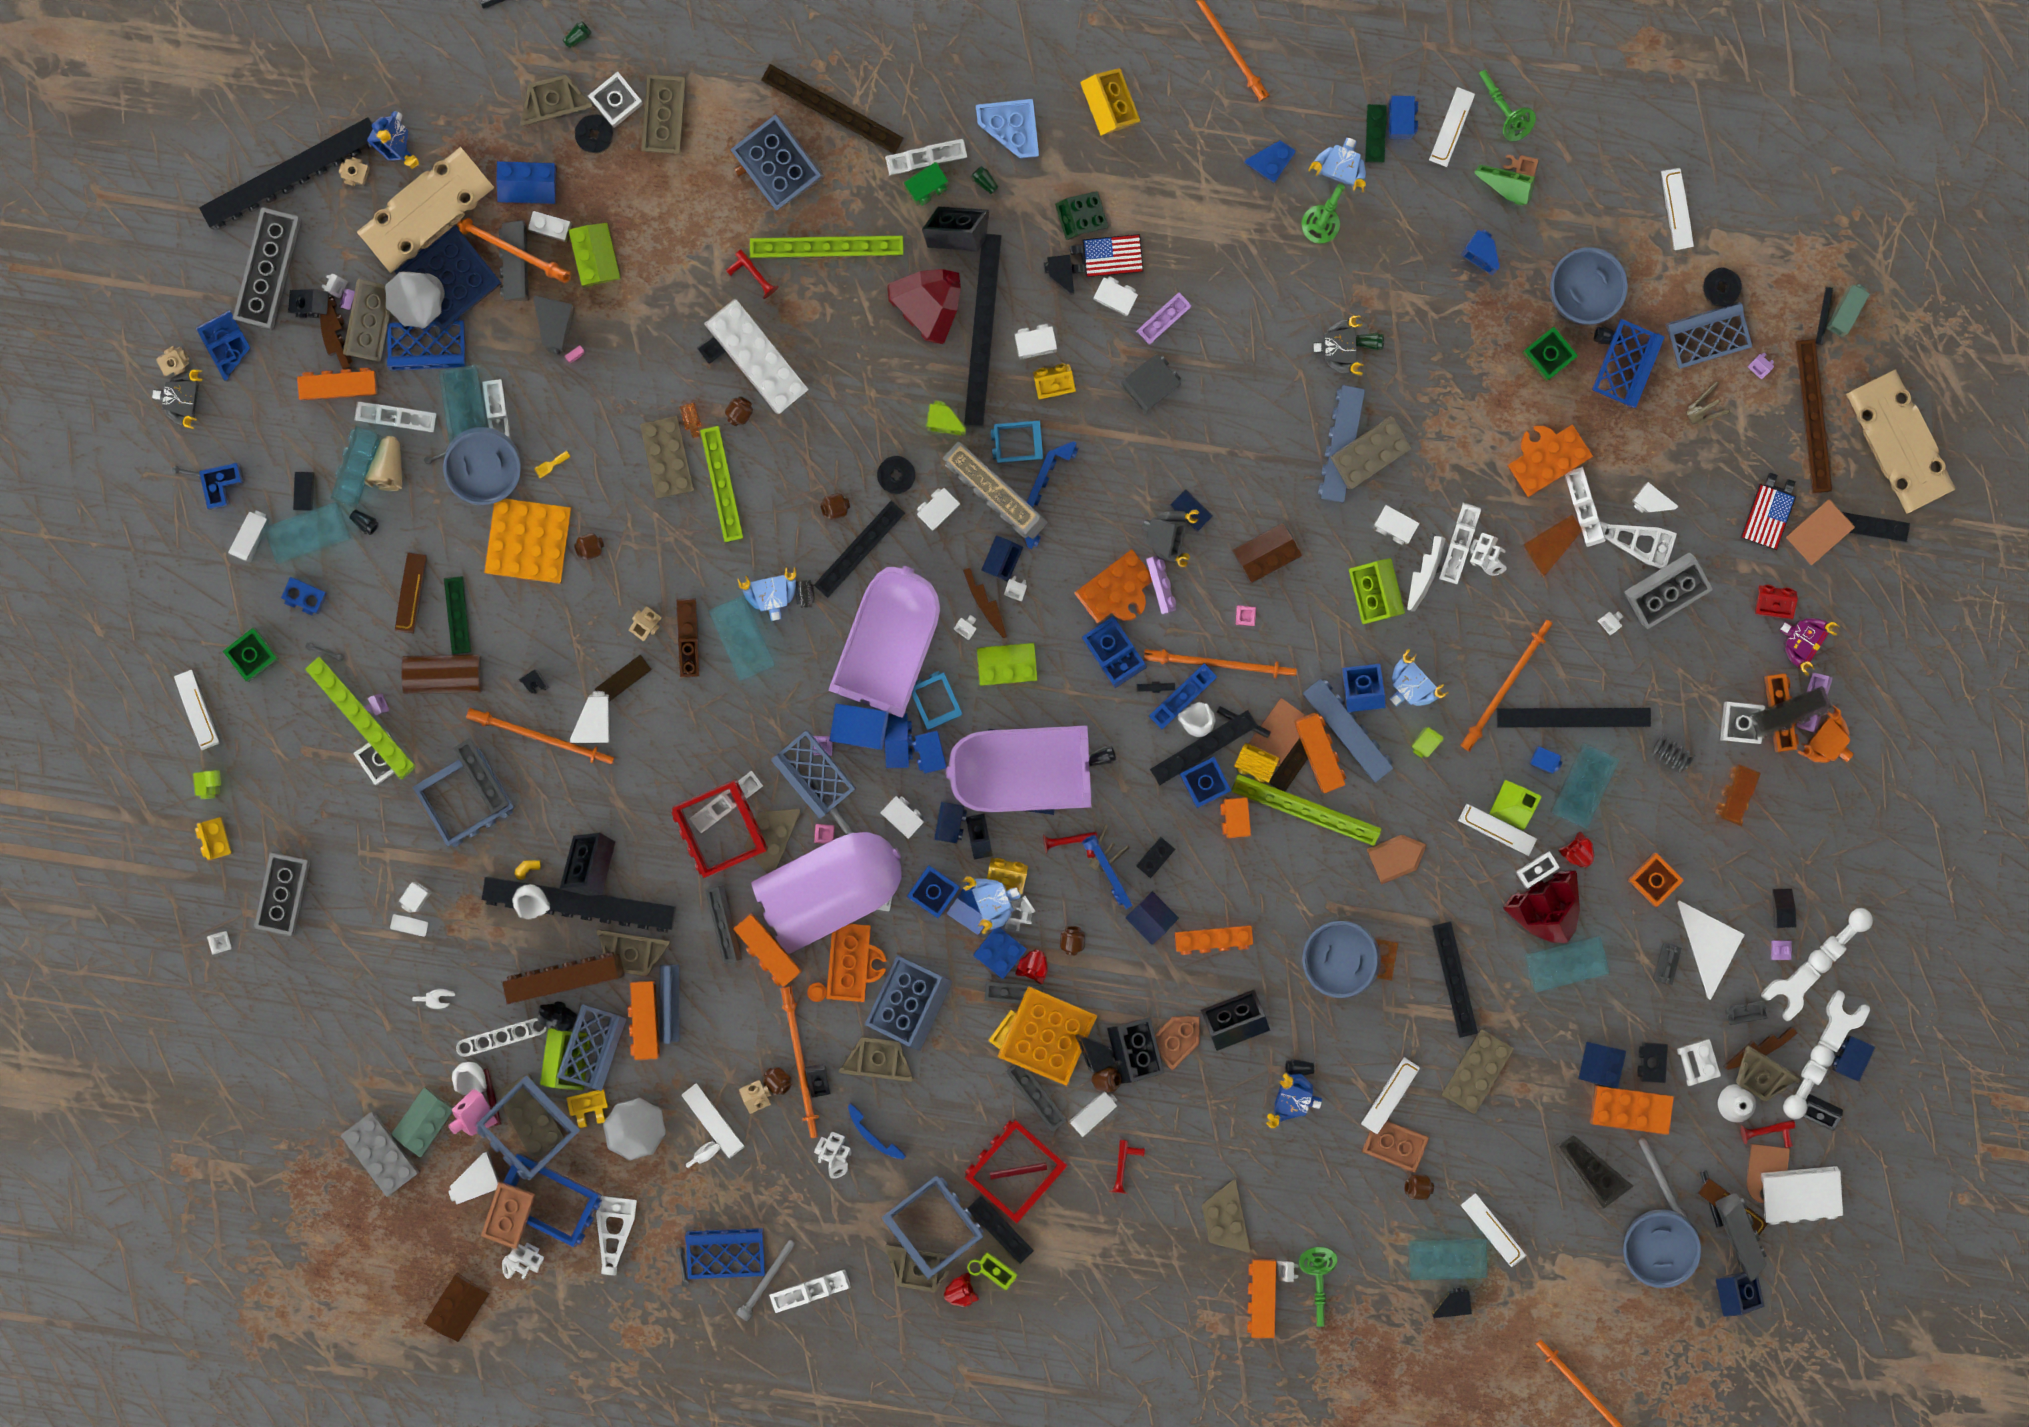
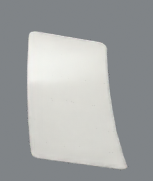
[390,914,429,937]

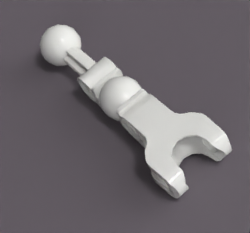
[1761,908,1873,1021]
[1783,990,1870,1119]

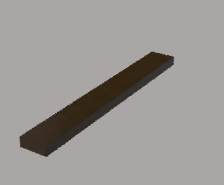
[761,64,904,154]

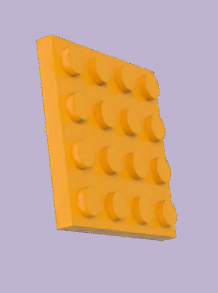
[484,498,571,584]
[997,986,1097,1086]

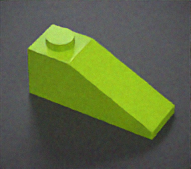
[1411,727,1444,758]

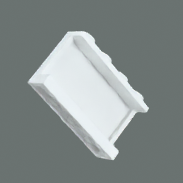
[1761,1166,1843,1225]

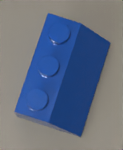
[496,161,557,204]
[1461,229,1500,276]

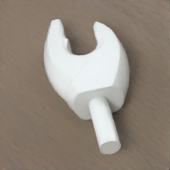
[413,989,456,1009]
[686,1141,720,1168]

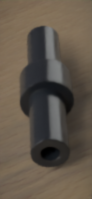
[1137,681,1175,693]

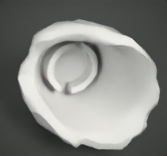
[1178,702,1216,737]
[513,884,550,920]
[452,1062,487,1095]

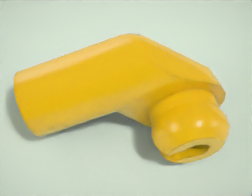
[514,860,541,880]

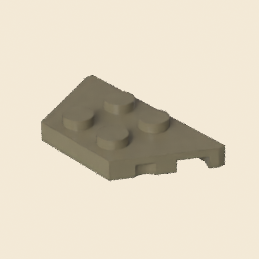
[521,74,593,127]
[744,809,801,874]
[597,929,670,976]
[839,1037,913,1082]
[1736,1045,1802,1102]
[1201,1179,1251,1253]
[885,1245,959,1292]

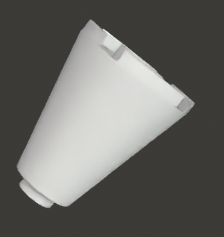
[1717,1084,1756,1122]

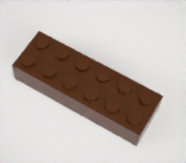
[502,952,625,1004]

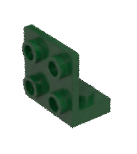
[1055,191,1108,240]

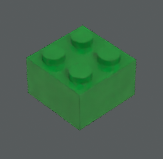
[904,162,949,206]
[1522,326,1578,382]
[223,628,279,682]

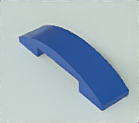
[1149,663,1217,730]
[848,1103,906,1160]

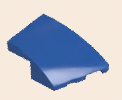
[196,310,250,381]

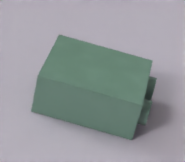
[1826,284,1870,337]

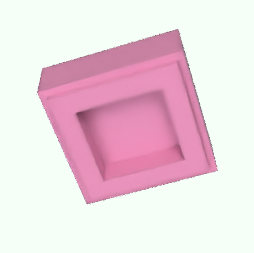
[565,345,585,363]
[1235,605,1256,626]
[814,824,835,844]

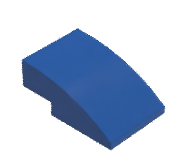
[1082,616,1147,688]
[829,704,889,750]

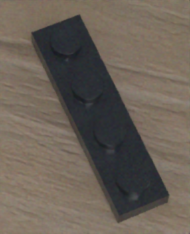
[1842,512,1910,542]
[967,1195,1034,1264]

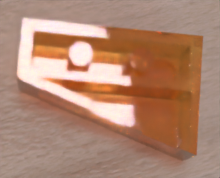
[1521,515,1582,578]
[1714,764,1761,827]

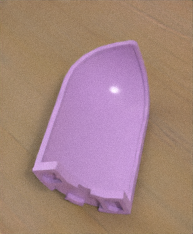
[828,566,940,718]
[946,726,1091,812]
[751,832,902,955]

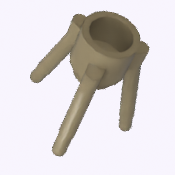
[1686,382,1730,425]
[1088,824,1130,873]

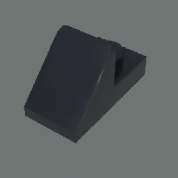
[805,1064,831,1098]

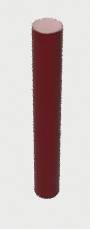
[483,1068,502,1126]
[989,1162,1048,1180]

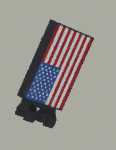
[1070,234,1144,278]
[1740,473,1796,551]

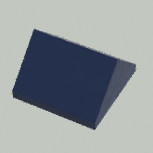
[1125,891,1179,945]

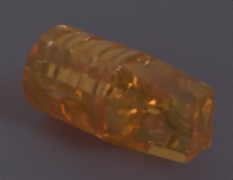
[678,402,702,438]

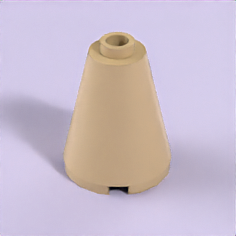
[364,436,403,491]

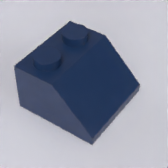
[934,802,967,844]
[1832,1036,1876,1082]
[1578,1042,1626,1088]
[1716,1272,1765,1317]

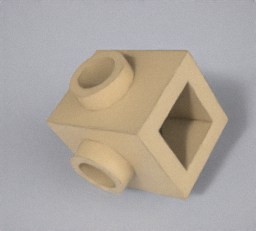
[339,157,370,186]
[156,346,189,376]
[629,606,662,641]
[739,1080,771,1114]

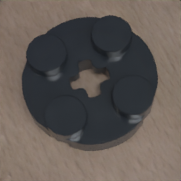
[575,115,613,154]
[1703,267,1742,306]
[877,456,915,494]
[537,1001,577,1031]

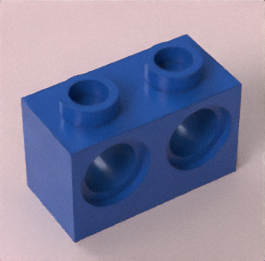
[281,577,328,615]

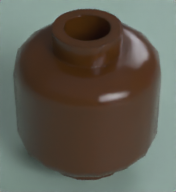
[725,396,753,426]
[820,493,850,520]
[574,533,604,560]
[1060,926,1085,956]
[763,1067,792,1095]
[1092,1068,1122,1093]
[1404,1175,1434,1200]

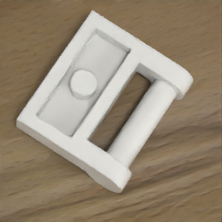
[1677,1039,1721,1086]

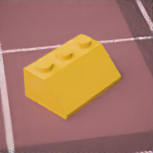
[1080,68,1141,136]

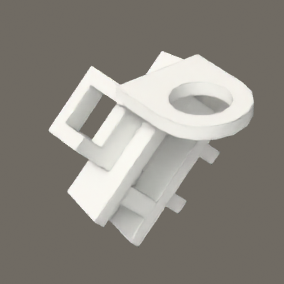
[1469,533,1507,576]
[1005,896,1036,931]
[814,1132,852,1178]
[502,1243,544,1279]

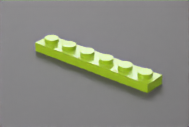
[700,426,743,542]

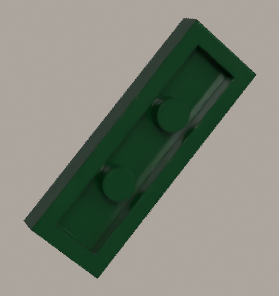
[1365,104,1387,163]

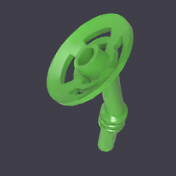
[1479,69,1536,141]
[1302,184,1345,244]
[1299,1247,1337,1327]

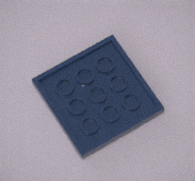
[394,225,502,331]

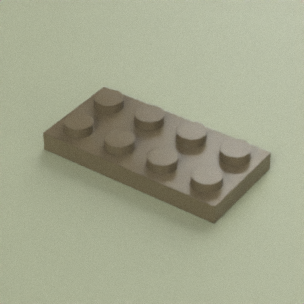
[641,74,686,154]
[343,279,390,362]
[640,416,694,499]
[1330,416,1412,489]
[1441,1029,1514,1114]
[495,1074,564,1159]

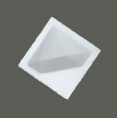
[207,931,232,955]

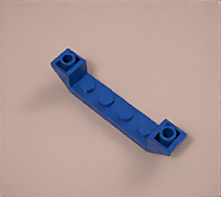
[1024,441,1079,550]

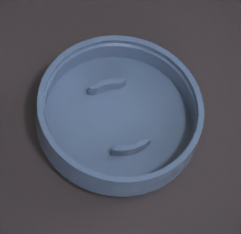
[1549,247,1628,325]
[443,427,521,505]
[1302,921,1381,998]
[1623,1209,1701,1288]

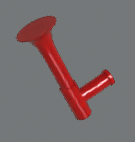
[726,250,779,299]
[1043,831,1097,858]
[1740,1120,1795,1148]
[1108,1140,1145,1194]

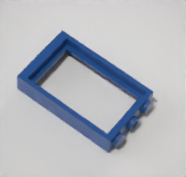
[504,1154,602,1247]

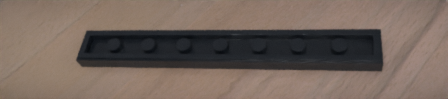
[1497,708,1651,728]

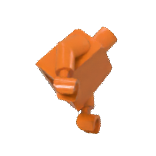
[1798,705,1854,763]

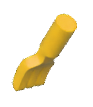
[534,451,571,479]

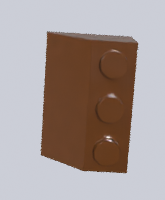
[1232,523,1302,584]
[424,1273,489,1342]

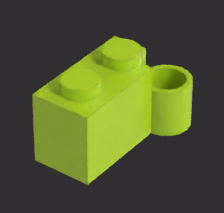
[193,770,221,799]
[968,1251,1018,1291]

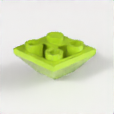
[1489,780,1542,831]

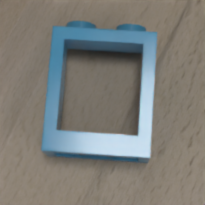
[991,421,1043,464]
[912,671,963,730]

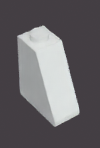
[229,510,269,562]
[570,691,610,743]
[1070,1092,1117,1137]
[449,1151,500,1204]

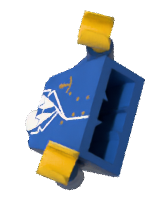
[367,111,419,169]
[1266,1073,1322,1128]

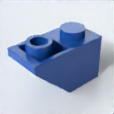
[1529,746,1563,774]

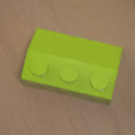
[568,223,621,288]
[926,401,966,436]
[1349,558,1405,624]
[977,643,1037,686]
[540,1028,592,1090]

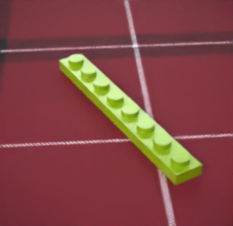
[750,236,903,258]
[305,657,416,780]
[1231,774,1382,846]

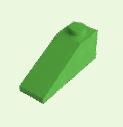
[1475,164,1535,205]

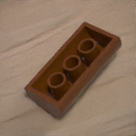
[401,654,481,694]

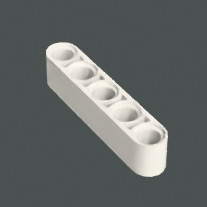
[456,1017,548,1057]

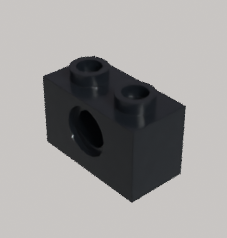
[288,289,329,318]
[1136,837,1176,878]
[1637,1042,1668,1083]

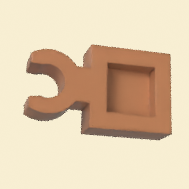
[1503,155,1539,177]

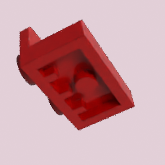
[1755,585,1798,619]

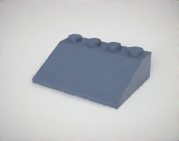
[730,114,825,211]
[865,955,952,1051]

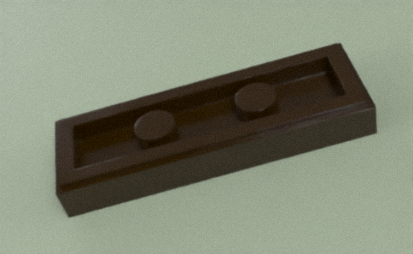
[595,654,652,702]
[1269,738,1308,792]

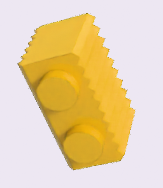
[1234,742,1280,783]

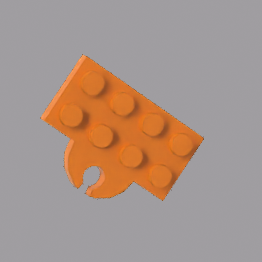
[1507,424,1593,498]
[1074,549,1153,624]
[826,924,887,1002]

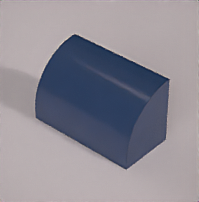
[1170,489,1213,532]
[981,535,1024,582]

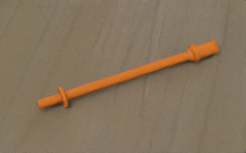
[1195,0,1270,101]
[455,218,571,283]
[1460,619,1553,752]
[1143,649,1297,679]
[466,708,614,764]
[780,986,819,1138]
[1535,1339,1624,1427]

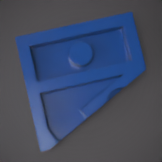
[1244,140,1296,183]

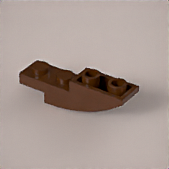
[320,294,353,369]
[676,598,700,677]

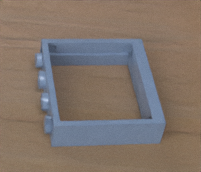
[413,748,515,848]
[475,1076,580,1180]
[882,1175,984,1280]

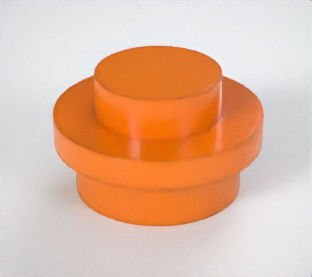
[807,983,827,1002]

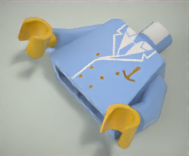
[1308,138,1366,193]
[737,567,796,621]
[1389,649,1449,707]
[962,876,1021,934]

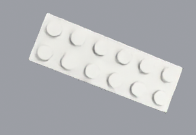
[704,299,809,414]

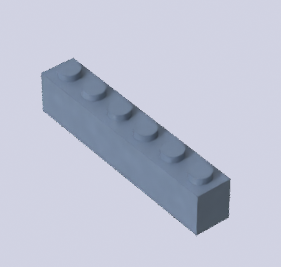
[1318,385,1365,503]
[1302,679,1393,783]

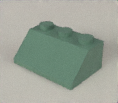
[391,1087,454,1158]

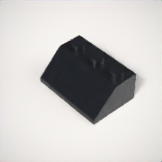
[922,206,989,251]
[560,833,616,896]
[1201,990,1270,1051]
[1107,1017,1164,1084]

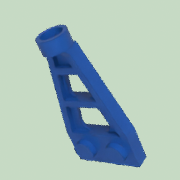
[1082,835,1133,909]

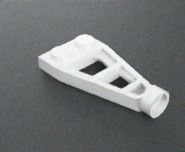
[1600,521,1677,569]
[596,1196,637,1275]

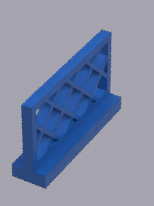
[1592,319,1665,408]
[387,320,466,371]
[685,1228,765,1279]

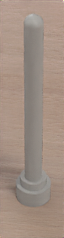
[808,773,853,835]
[1639,1137,1688,1218]
[735,1240,795,1322]

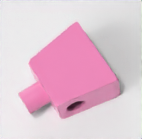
[448,1089,497,1136]

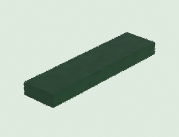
[444,576,472,655]

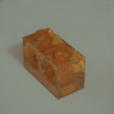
[1375,938,1398,981]

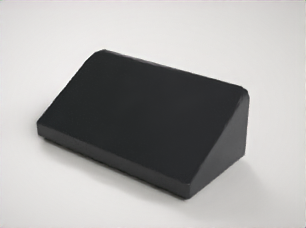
[293,472,314,511]
[1803,1094,1843,1131]

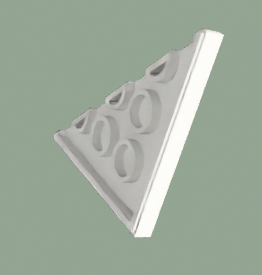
[1677,900,1745,1000]

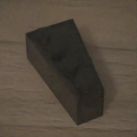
[1750,686,1832,739]
[1554,1135,1633,1209]

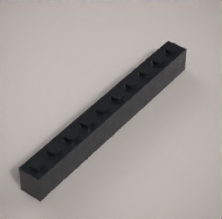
[199,117,373,230]
[964,234,1002,428]
[481,877,676,933]

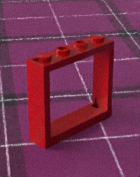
[671,778,768,878]
[965,1119,1068,1223]

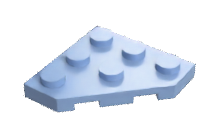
[976,99,1039,159]

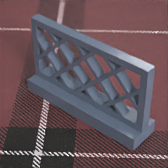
[1665,302,1753,369]
[771,730,856,819]
[660,965,680,1044]
[557,1004,627,1091]

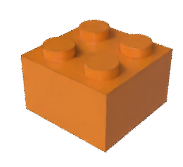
[1220,797,1251,838]
[1627,853,1684,908]

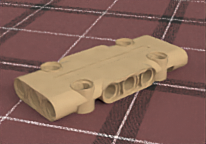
[357,146,494,273]
[1846,369,1956,514]

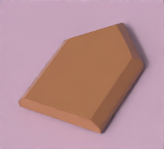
[1366,835,1427,885]
[1155,1016,1200,1071]

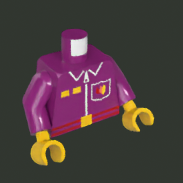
[1779,618,1840,676]

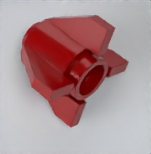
[1559,831,1595,867]
[1015,950,1048,985]
[944,1272,979,1307]

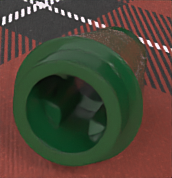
[563,21,592,48]
[971,166,999,194]
[1356,332,1384,351]

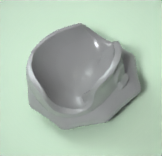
[385,272,445,328]
[603,1098,666,1161]

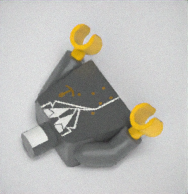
[1313,315,1364,375]
[152,370,202,429]
[1142,510,1199,567]

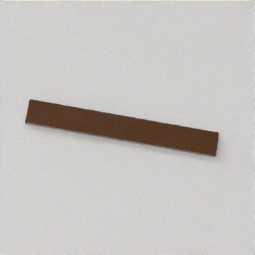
[1795,339,1832,494]

